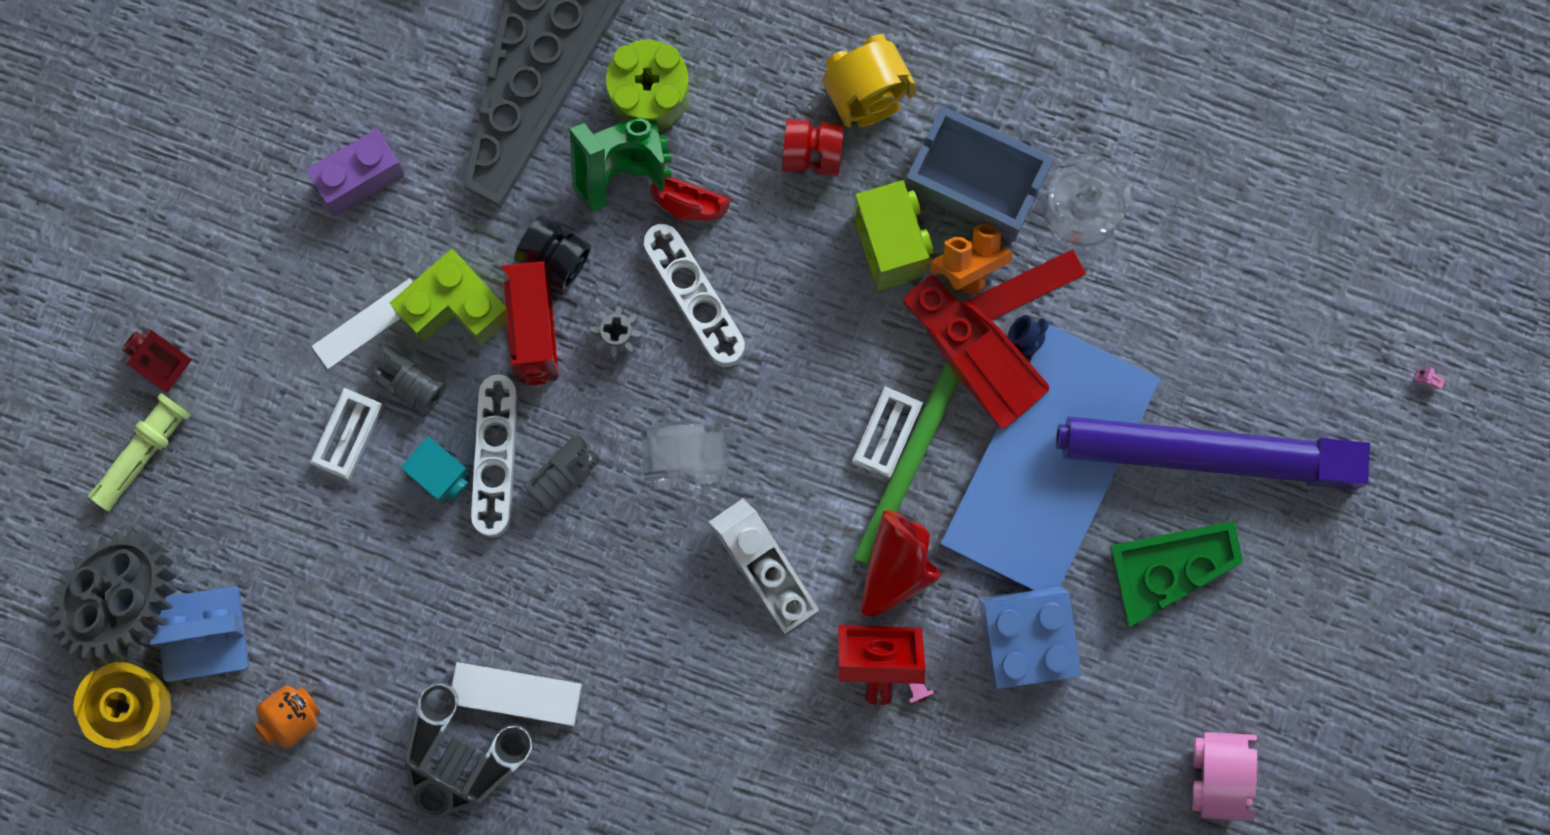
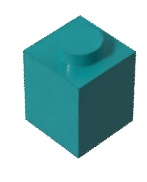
[400,436,470,506]

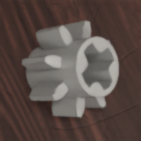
[590,306,643,361]

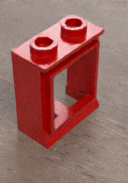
[502,261,559,386]

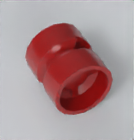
[782,118,844,177]

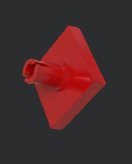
[838,625,926,705]

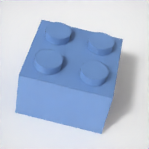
[979,586,1081,689]

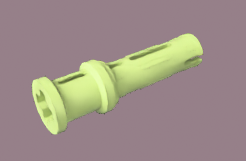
[87,393,191,512]

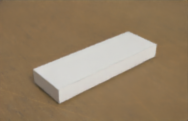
[448,662,582,727]

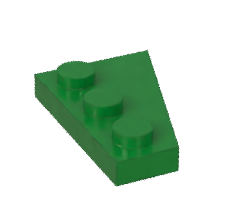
[1109,521,1244,629]

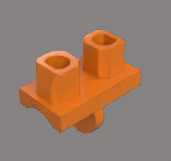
[930,222,1012,295]

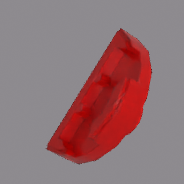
[650,177,731,221]

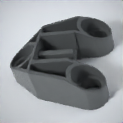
[405,682,533,818]

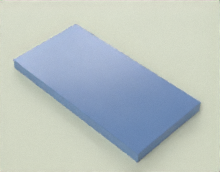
[939,324,1161,591]

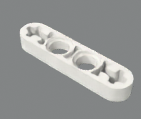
[644,224,745,367]
[471,374,518,538]

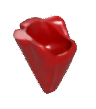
[861,509,941,617]

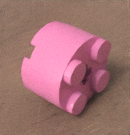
[1192,732,1257,821]

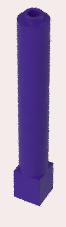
[1056,416,1370,490]

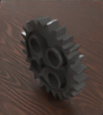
[50,530,177,665]

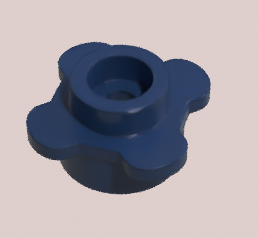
[1007,315,1049,356]

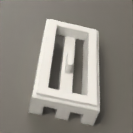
[852,387,923,480]
[310,388,384,481]

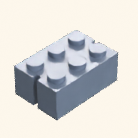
[905,106,1054,242]

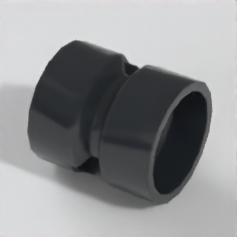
[514,215,592,291]

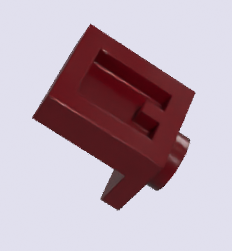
[121,328,192,393]

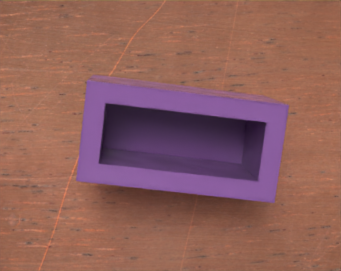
[306,128,405,217]

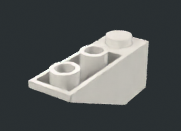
[709,499,819,634]

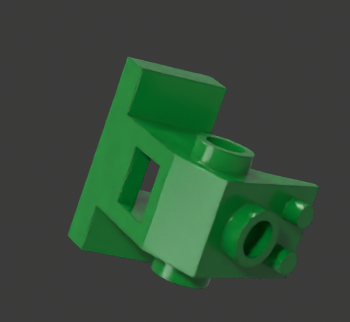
[570,118,671,212]

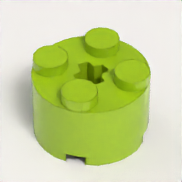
[606,40,690,132]

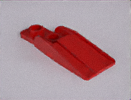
[903,275,1049,429]

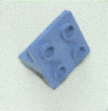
[150,586,249,682]

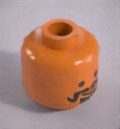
[253,685,320,749]

